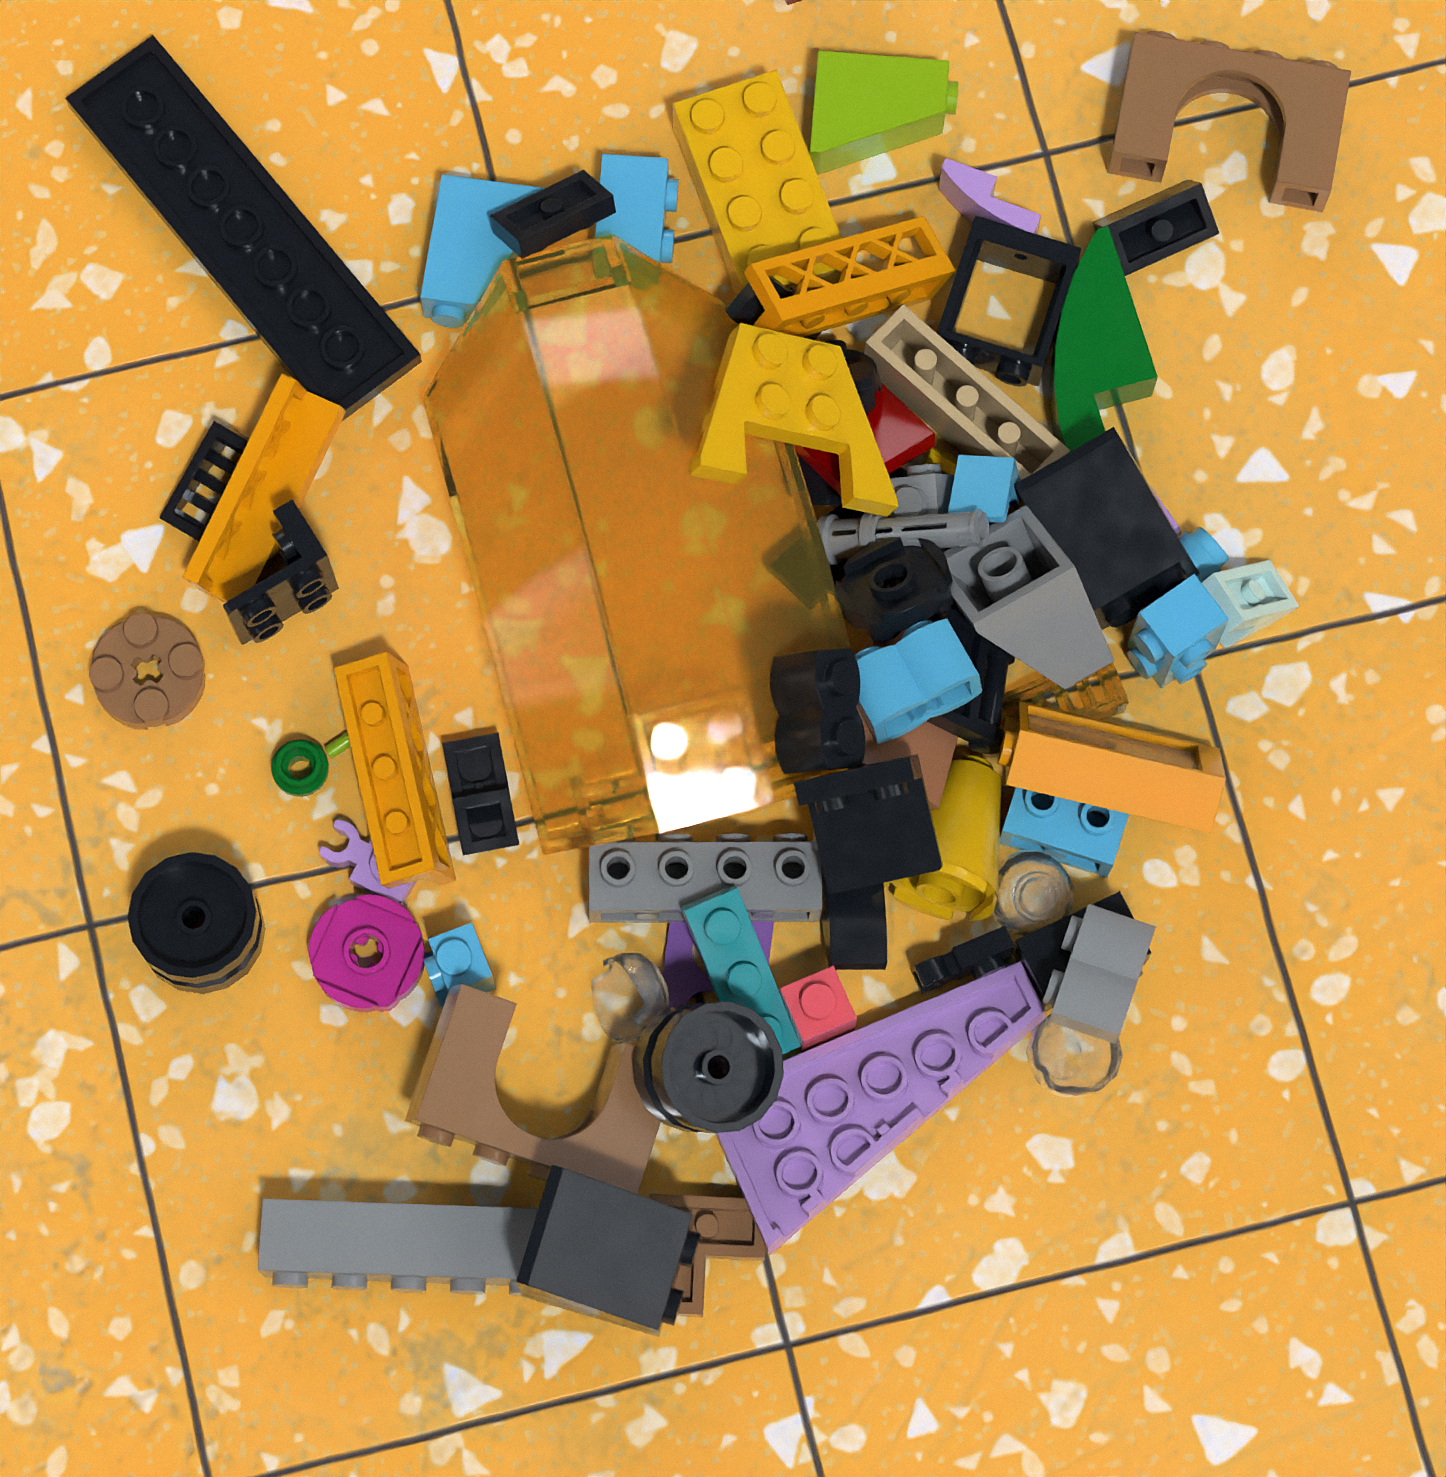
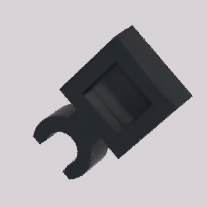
[912,926,1015,994]

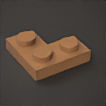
[650,1194,766,1317]

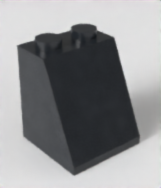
[1014,427,1200,630]
[516,1165,701,1337]

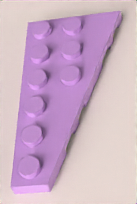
[715,961,1045,1256]

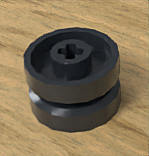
[127,852,266,994]
[633,1001,784,1133]

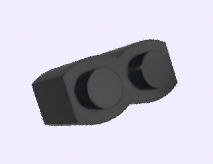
[770,649,866,774]

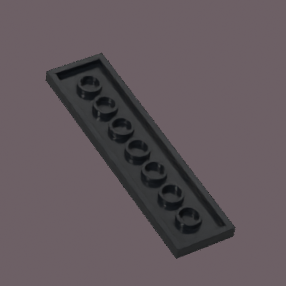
[65,35,422,422]

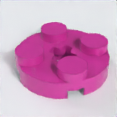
[308,894,426,1013]

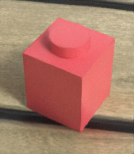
[779,965,857,1053]

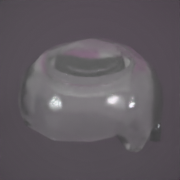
[988,850,1075,936]
[591,953,670,1044]
[1026,1014,1123,1098]

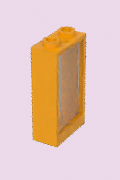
[997,701,1226,833]

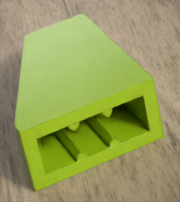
[810,50,958,174]

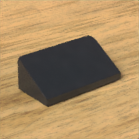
[1093,180,1220,276]

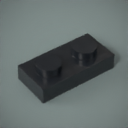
[490,170,616,259]

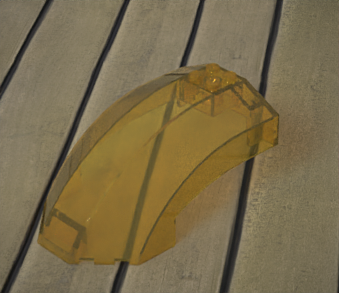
[422,234,851,855]

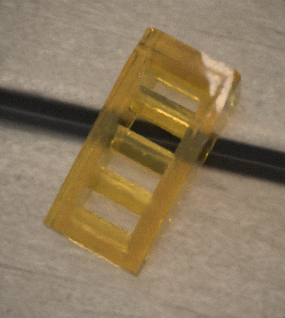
[1002,662,1128,720]

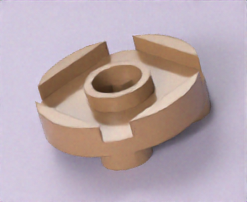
[89,613,206,730]

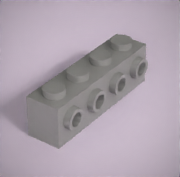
[589,833,822,923]

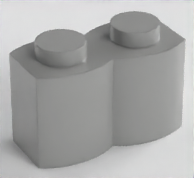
[1043,904,1156,1044]

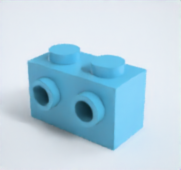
[1127,574,1229,688]
[1000,787,1129,878]

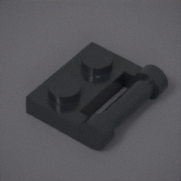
[927,607,1015,754]

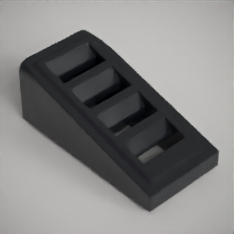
[159,421,249,542]

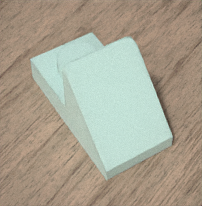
[1201,560,1299,648]

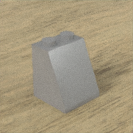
[943,505,1114,689]

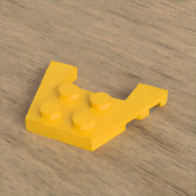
[689,323,898,517]

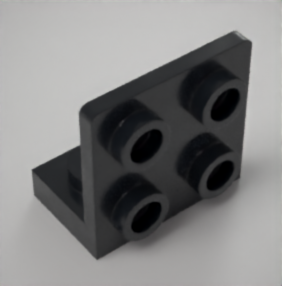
[223,499,339,645]
[794,754,943,894]

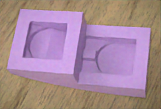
[939,158,1041,234]

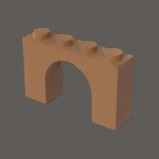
[1108,31,1351,212]
[405,984,661,1194]

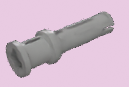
[815,509,990,565]

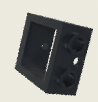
[937,216,1082,387]

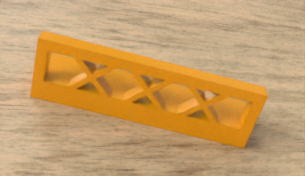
[744,216,956,337]
[182,373,346,602]
[333,652,456,889]

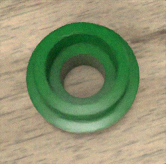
[271,739,329,797]

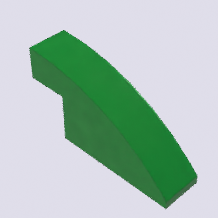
[1049,226,1158,452]

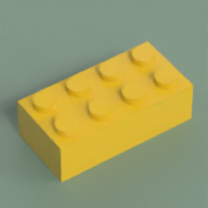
[673,69,846,297]

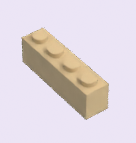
[864,304,1070,501]

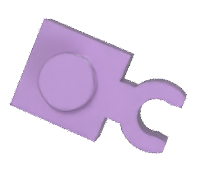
[319,820,417,906]

